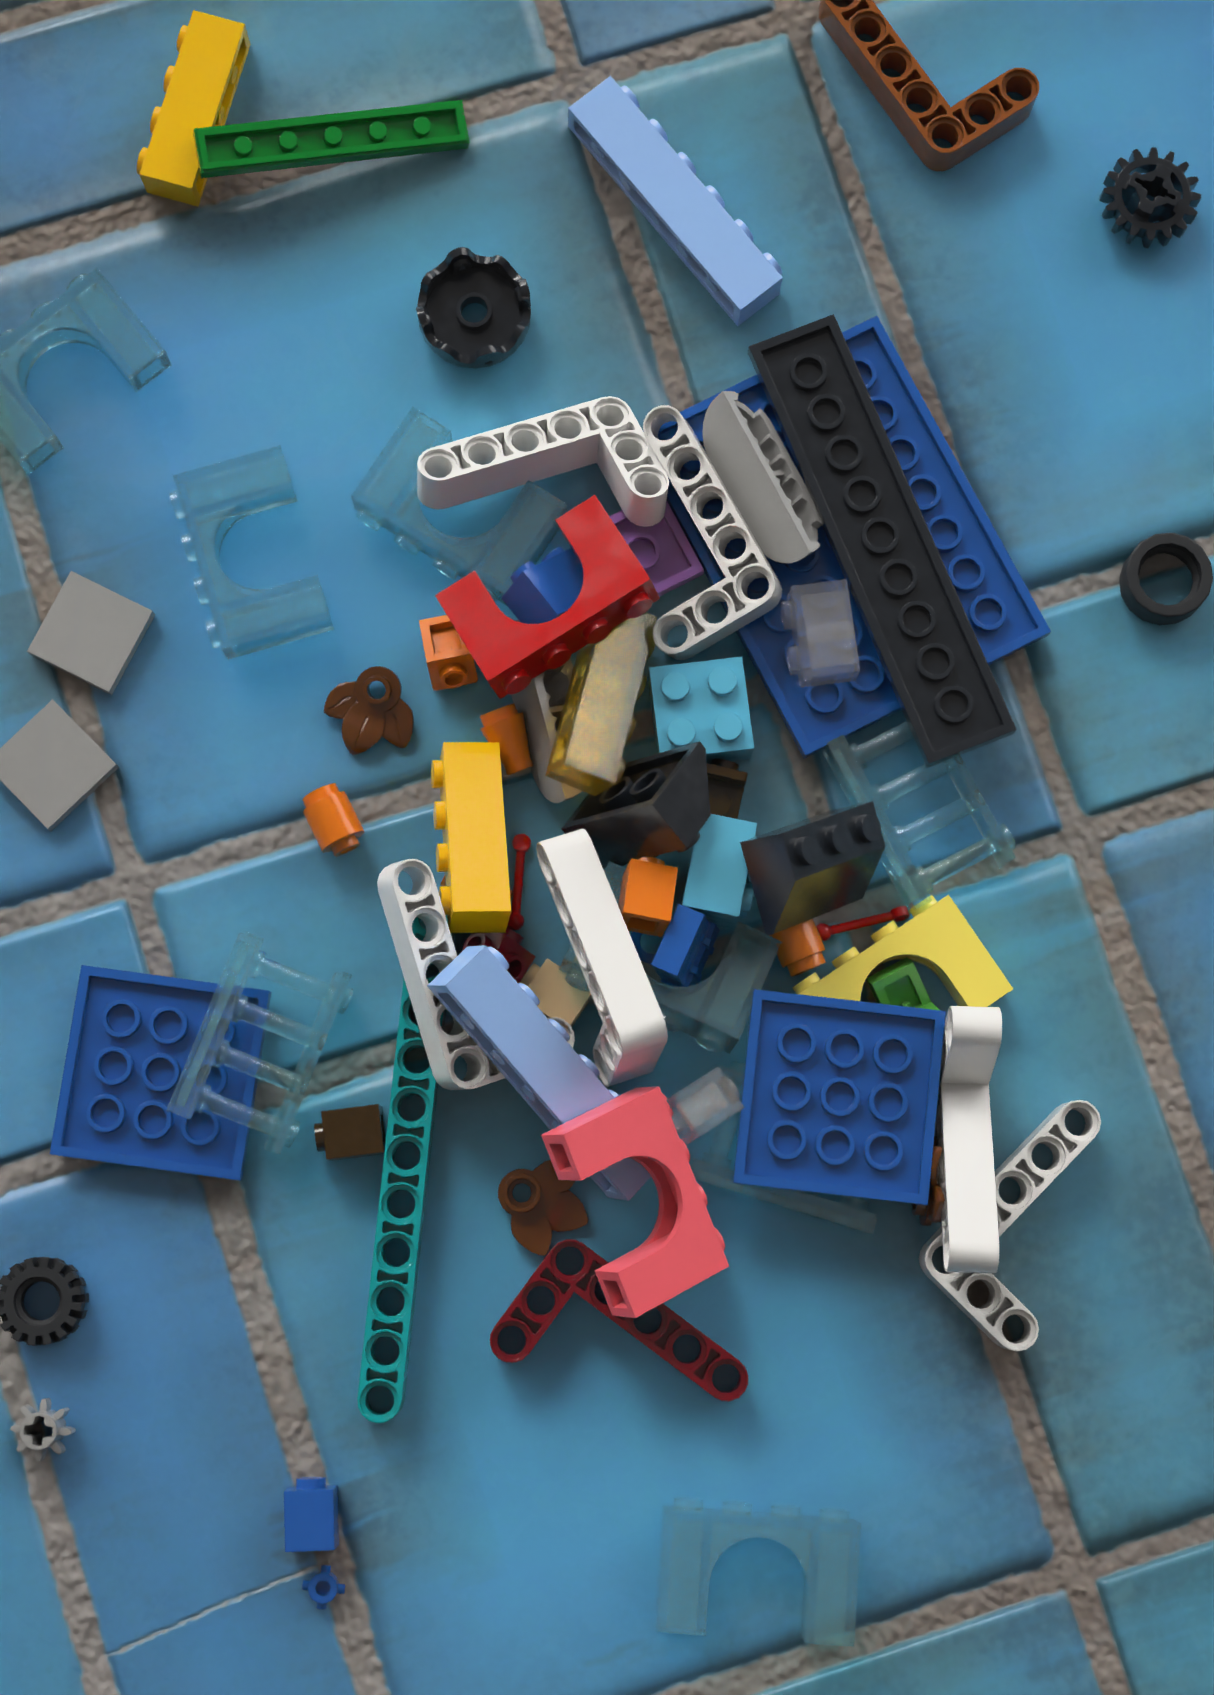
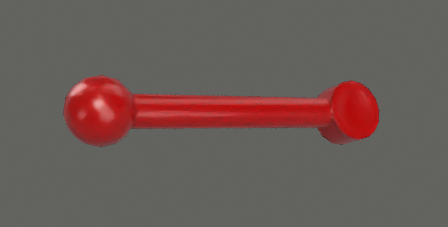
[507,833,531,930]
[816,906,910,941]

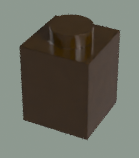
[314,1104,386,1161]

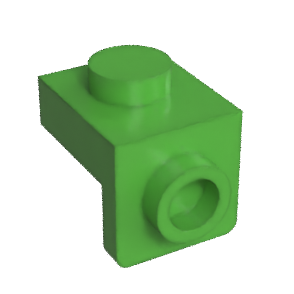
[866,957,940,1010]

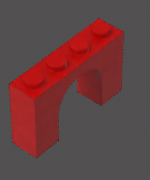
[435,495,660,699]

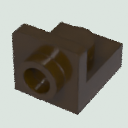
[707,759,748,819]

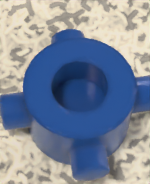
[302,1565,345,1610]

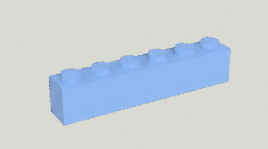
[568,76,783,326]
[427,945,651,1201]

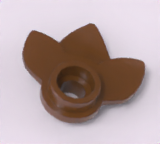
[324,666,414,755]
[912,1136,945,1226]
[498,1160,588,1256]

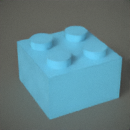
[647,657,754,764]
[681,814,757,929]

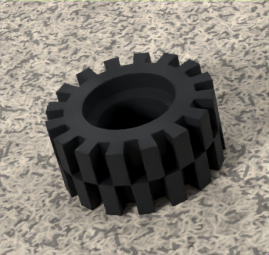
[0,1257,89,1346]

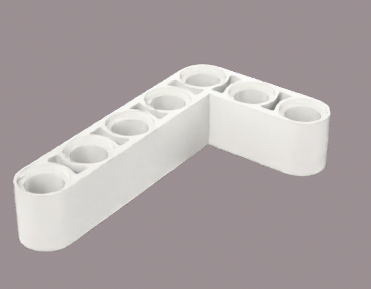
[417,396,669,527]
[643,405,782,660]
[536,829,668,1087]
[377,859,575,1090]
[936,1006,1002,1273]
[919,1100,1101,1351]

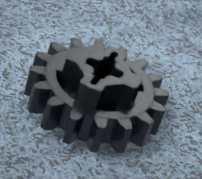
[1099,147,1201,248]

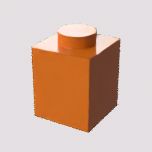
[618,857,678,937]

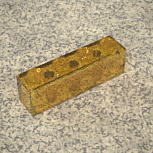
[545,612,657,796]

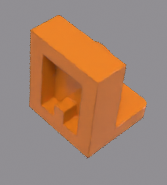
[419,615,478,691]

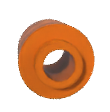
[302,783,365,857]
[769,919,826,977]

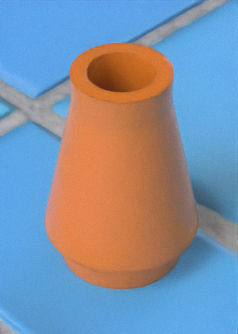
[480,703,533,776]

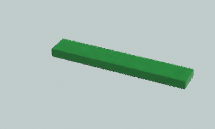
[193,100,470,178]

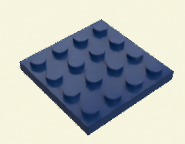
[50,965,272,1181]
[732,989,946,1205]

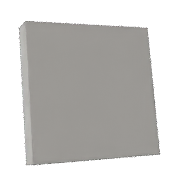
[27,571,155,695]
[0,699,119,831]

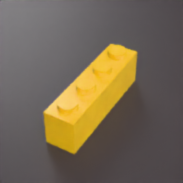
[137,10,251,207]
[431,742,511,933]

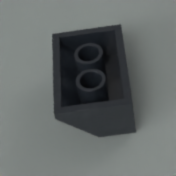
[561,741,710,868]
[740,801,886,935]

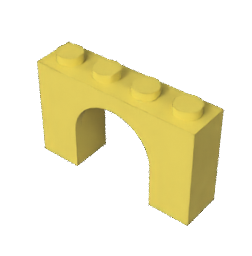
[792,894,1013,1007]

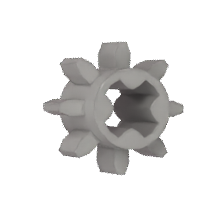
[10,1398,76,1461]

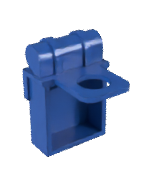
[630,904,720,995]

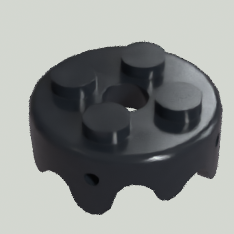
[416,247,531,369]

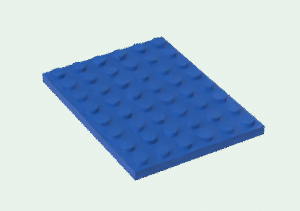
[643,316,1051,759]

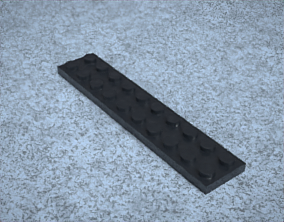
[748,314,1017,768]

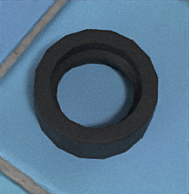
[1119,533,1213,626]

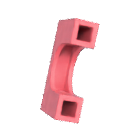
[541,1086,729,1318]

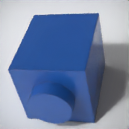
[284,1477,339,1552]

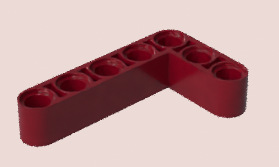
[490,1239,748,1401]

